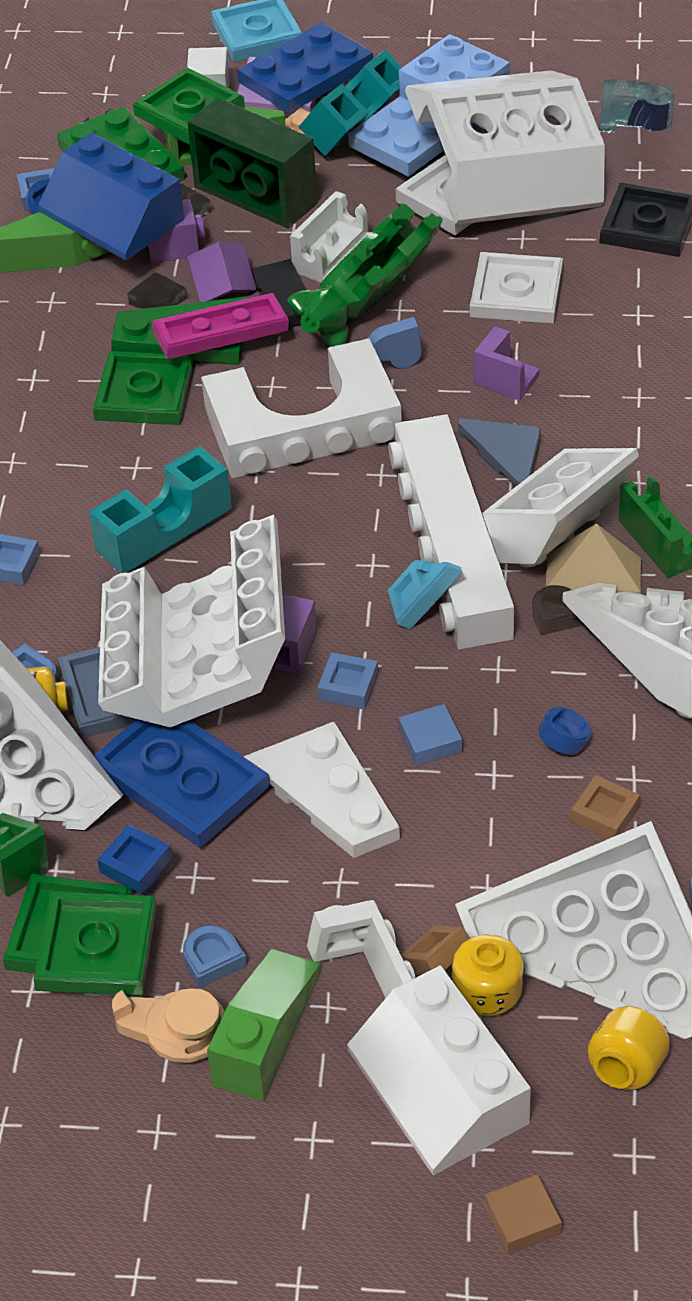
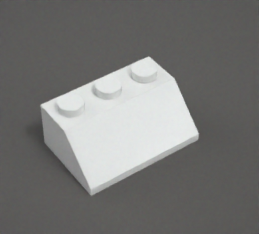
[482,448,639,567]
[347,965,531,1176]

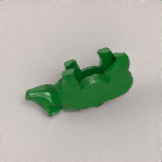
[287,203,443,347]

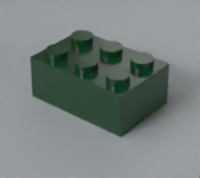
[187,98,317,229]

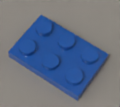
[237,23,373,114]
[93,719,270,848]

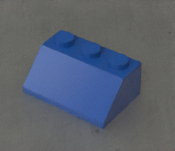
[38,132,184,261]

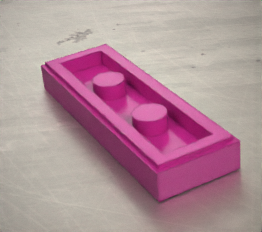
[153,293,289,359]

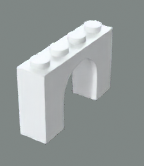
[201,338,402,478]

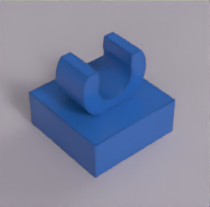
[97,824,172,895]

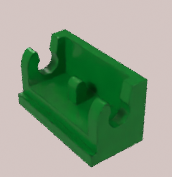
[618,476,692,579]

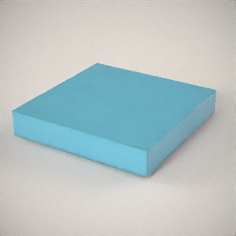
[211,0,302,62]

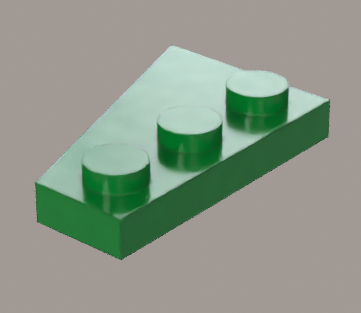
[111,296,248,365]

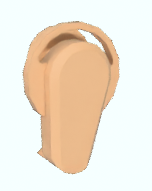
[112,988,224,1063]

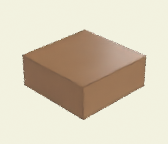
[570,775,641,839]
[400,925,470,976]
[484,1174,562,1254]

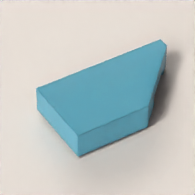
[388,560,462,629]

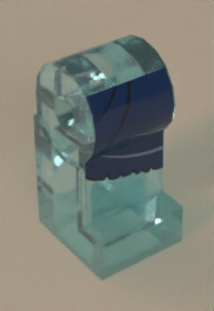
[599,79,675,132]

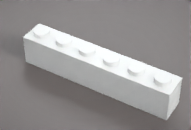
[388,414,514,650]

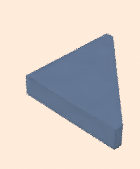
[458,418,540,486]

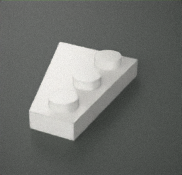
[243,722,400,858]

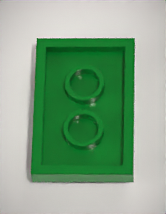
[57,106,185,182]

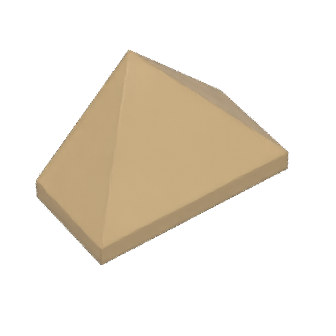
[545,523,641,595]

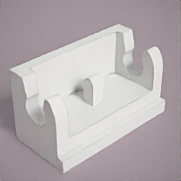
[290,191,369,283]

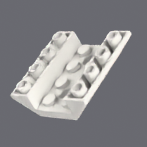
[405,71,605,225]
[98,514,285,727]

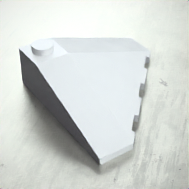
[562,583,692,719]
[0,640,123,830]
[455,821,692,1041]

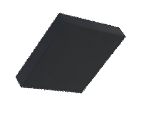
[599,183,692,257]

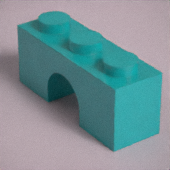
[299,49,402,156]
[89,446,232,573]

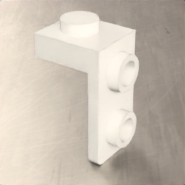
[307,900,415,998]

